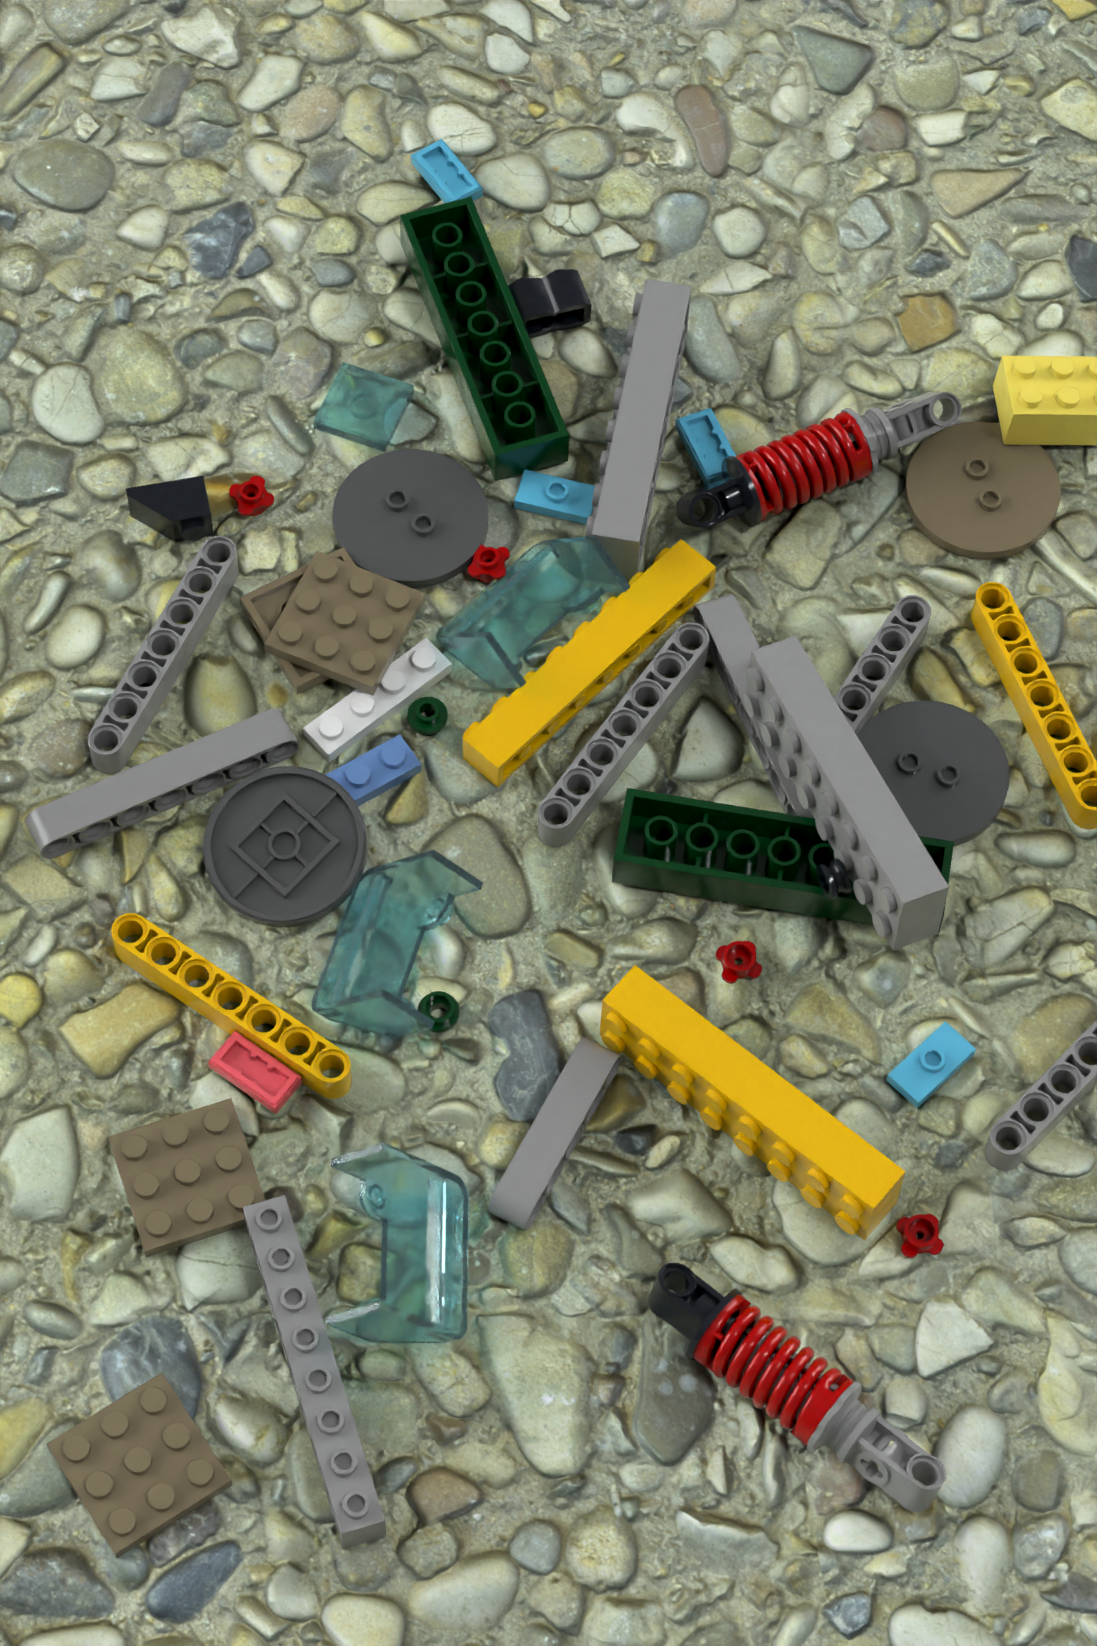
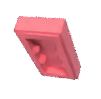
[208,1031,302,1114]

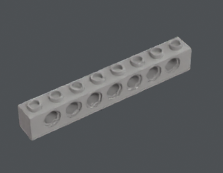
[243,1195,386,1549]

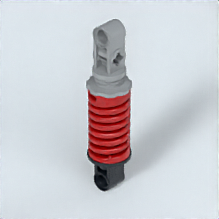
[676,392,962,528]
[648,1263,946,1512]

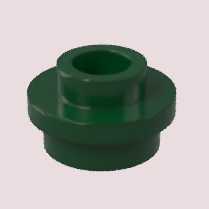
[407,697,448,736]
[417,991,460,1033]

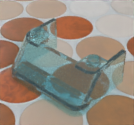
[436,536,630,689]
[312,849,483,1038]
[326,1142,469,1343]

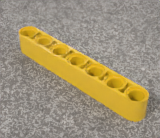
[971,582,1097,830]
[111,913,352,1099]

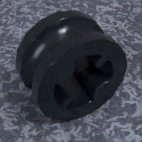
[816,858,852,900]

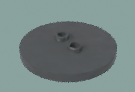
[332,449,488,588]
[857,700,1010,846]
[203,766,368,927]

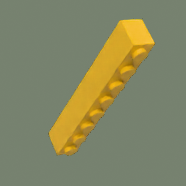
[462,539,716,787]

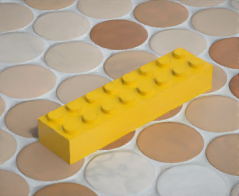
[600,965,906,1240]

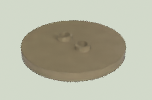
[905,422,1061,559]

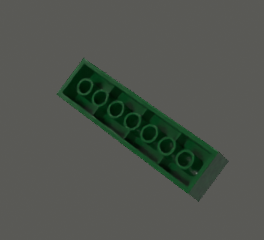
[400,197,569,481]
[612,788,954,937]

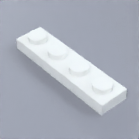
[303,638,452,763]

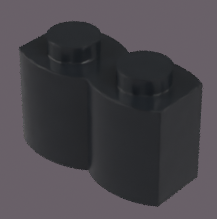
[508,269,592,338]

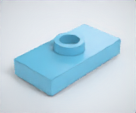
[411,139,483,203]
[675,408,736,485]
[514,469,595,525]
[886,1021,976,1108]

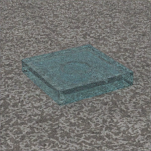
[314,362,414,452]

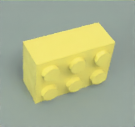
[993,356,1097,445]

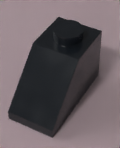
[126,476,214,542]

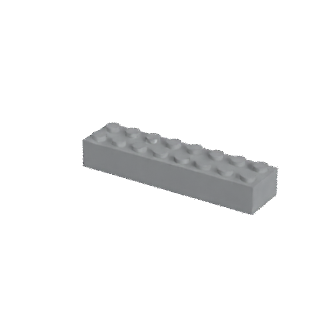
[584,279,691,583]
[742,636,949,950]

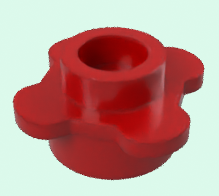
[229,476,274,516]
[468,545,510,583]
[716,941,762,984]
[896,1214,944,1258]

